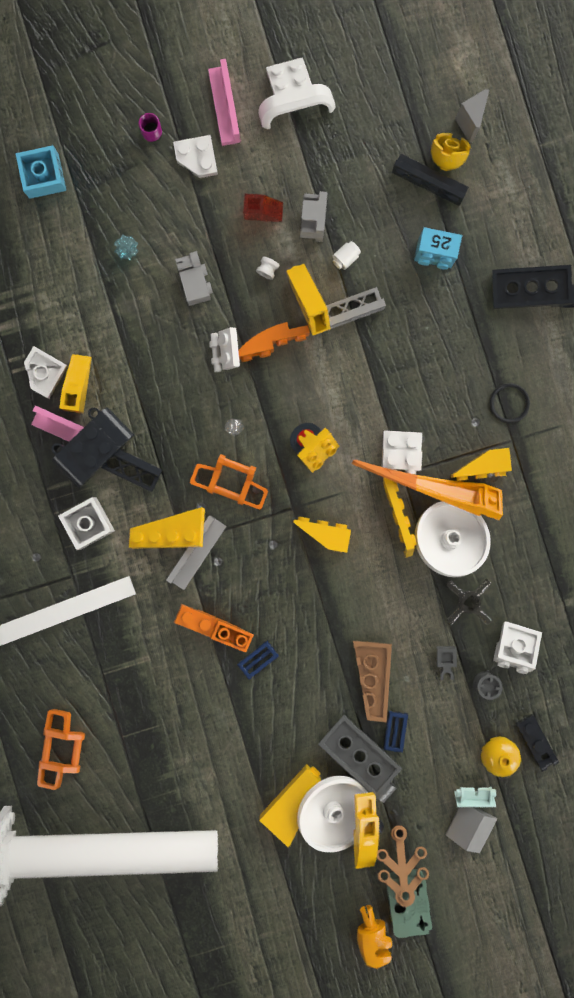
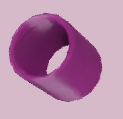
[138,113,162,142]

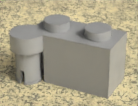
[175,251,213,306]

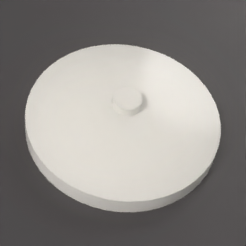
[415,501,490,577]
[297,776,368,852]

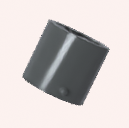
[473,670,503,700]

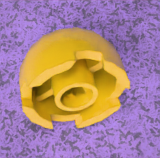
[431,133,471,171]
[481,736,521,777]

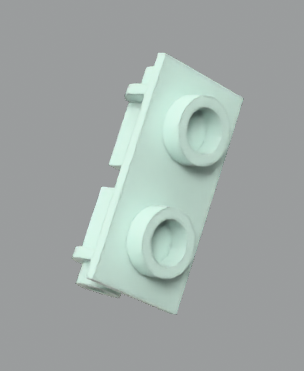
[454,787,496,807]

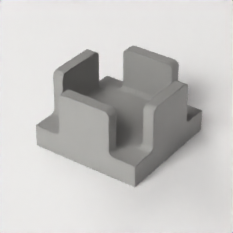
[300,192,327,242]

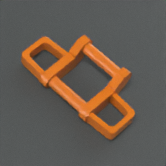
[190,454,268,509]
[37,709,85,790]

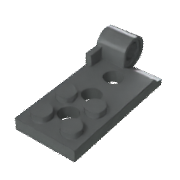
[318,715,402,803]

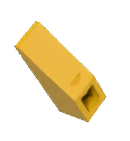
[59,354,92,413]
[451,448,512,481]
[294,517,351,553]

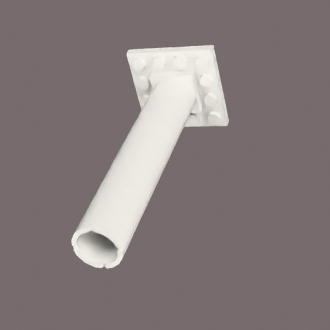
[0,806,218,906]

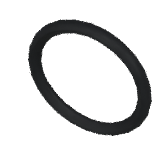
[490,383,530,423]

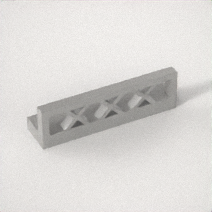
[326,287,386,330]
[166,516,227,590]

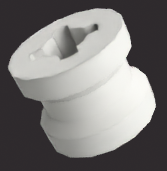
[256,257,280,280]

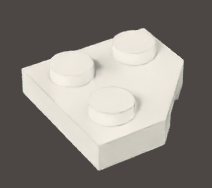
[173,135,218,178]
[24,346,68,399]

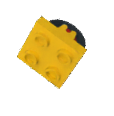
[290,423,339,473]

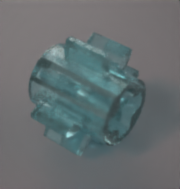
[114,234,139,260]

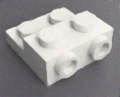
[381,431,422,474]
[493,621,542,674]

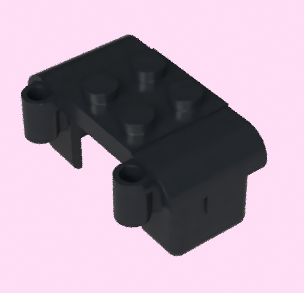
[51,407,135,489]

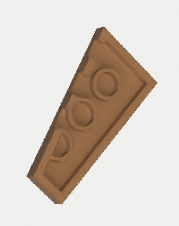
[353,641,392,722]

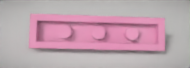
[208,59,241,146]
[31,406,84,442]

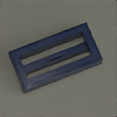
[237,640,279,679]
[383,710,408,753]

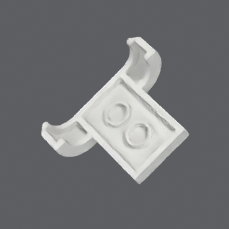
[259,58,335,129]

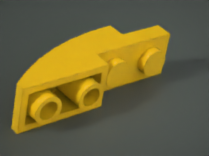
[353,792,379,869]

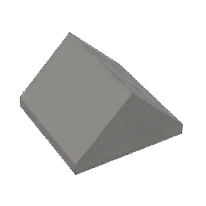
[455,89,489,143]
[445,807,497,853]

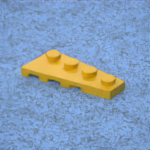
[383,478,417,558]
[129,507,205,549]

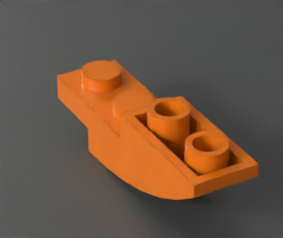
[238,322,310,362]
[174,604,254,652]

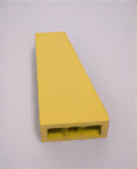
[286,264,331,336]
[259,764,321,847]

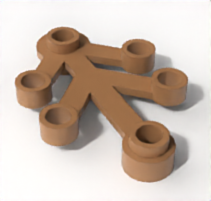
[377,826,429,907]

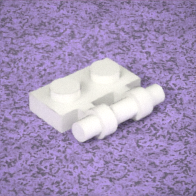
[209,328,240,372]

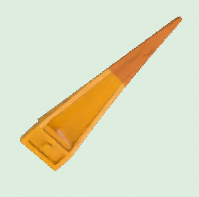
[351,460,503,520]

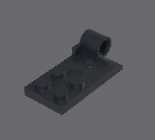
[492,265,574,309]

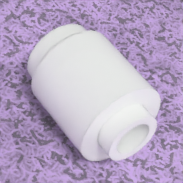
[332,241,361,270]

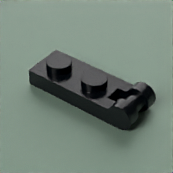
[515,714,559,772]

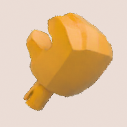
[357,905,392,968]

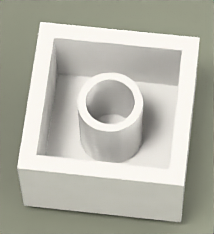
[58,497,115,550]

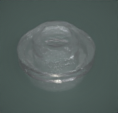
[225,419,244,435]

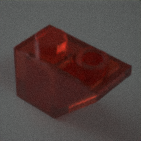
[243,194,283,222]

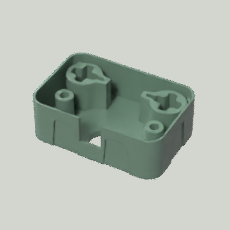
[385,869,432,938]

